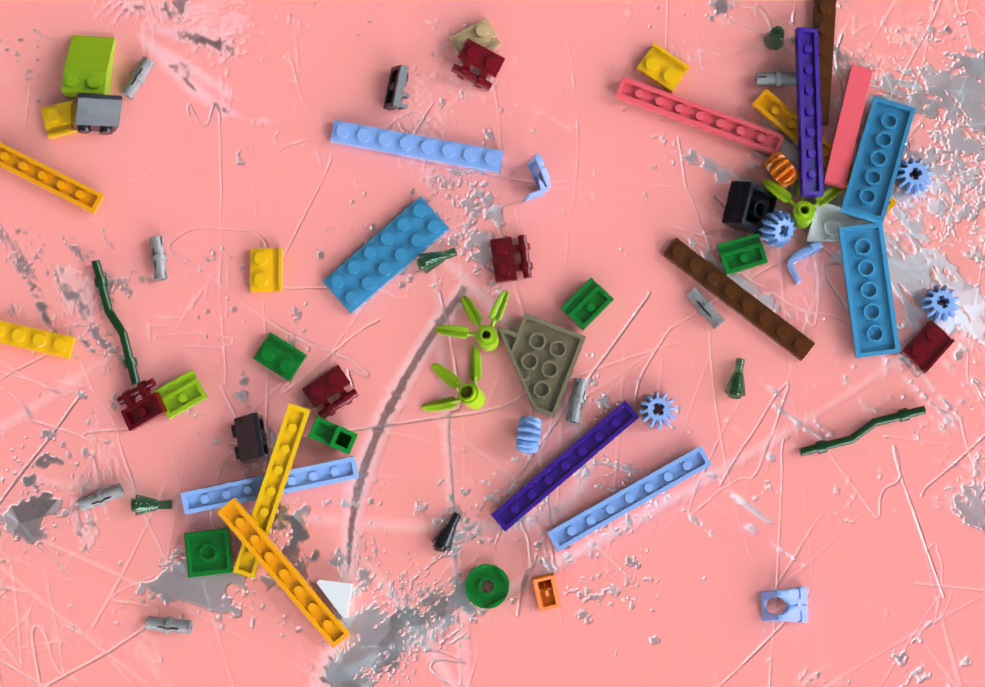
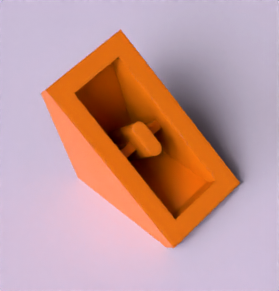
[531,572,561,611]

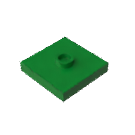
[184,528,233,578]

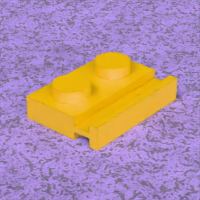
[636,43,690,94]
[41,100,78,140]
[250,248,283,293]

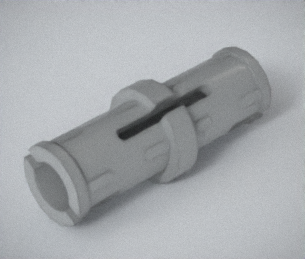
[121,56,155,100]
[755,70,796,87]
[149,236,168,281]
[686,287,725,329]
[566,378,589,424]
[78,483,125,512]
[146,616,193,635]

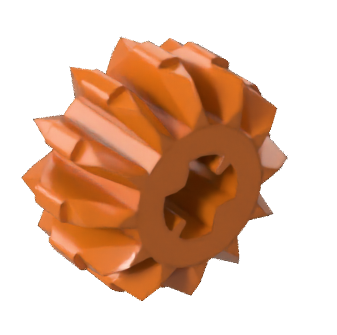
[764,151,799,189]

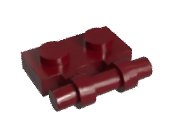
[451,38,505,91]
[490,235,533,283]
[302,365,359,419]
[117,378,168,431]

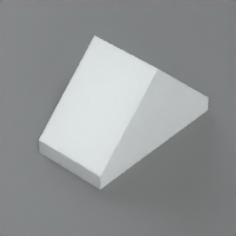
[316,580,353,618]

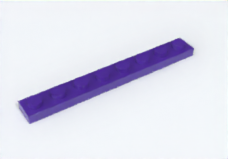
[795,27,824,198]
[491,401,639,532]

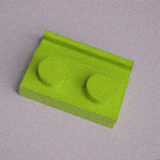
[154,370,209,420]

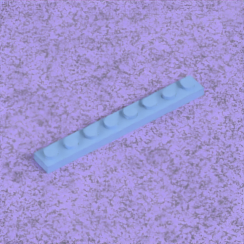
[330,120,503,174]
[547,446,712,552]
[180,456,359,515]

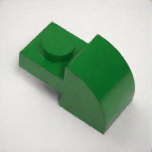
[308,416,358,455]

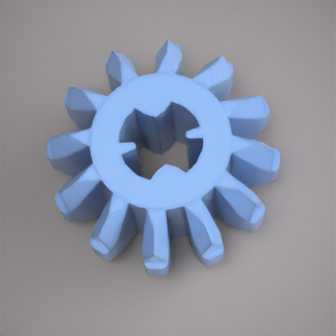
[895,157,932,195]
[759,210,797,247]
[922,285,960,322]
[639,391,677,429]
[516,416,542,453]

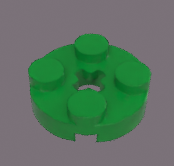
[465,564,509,609]

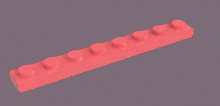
[615,76,785,155]

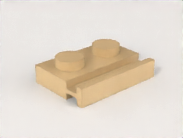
[449,18,501,64]

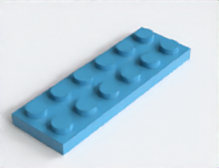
[839,96,916,225]
[323,196,449,315]
[837,223,900,358]

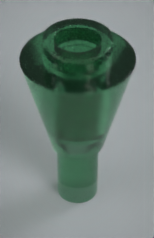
[416,248,457,274]
[724,358,746,399]
[131,494,172,516]

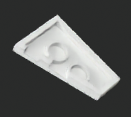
[805,203,874,243]

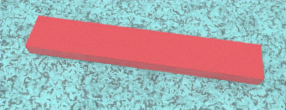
[823,64,873,189]

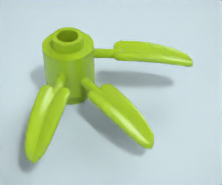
[762,172,844,228]
[435,291,509,352]
[421,346,486,412]

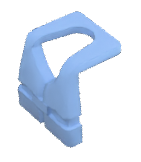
[522,154,551,203]
[786,241,823,285]
[760,586,808,622]

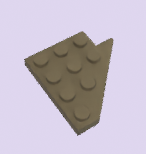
[498,313,586,418]

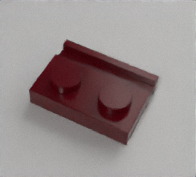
[901,320,955,374]

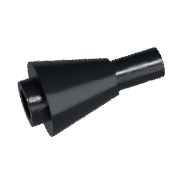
[431,512,461,553]

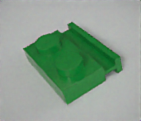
[716,233,768,276]
[561,278,614,331]
[253,332,307,382]

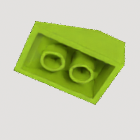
[61,35,116,99]

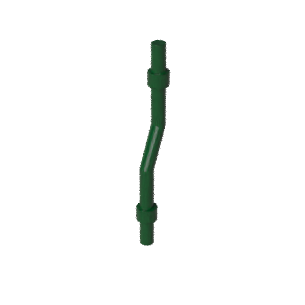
[91,260,140,385]
[799,405,926,457]

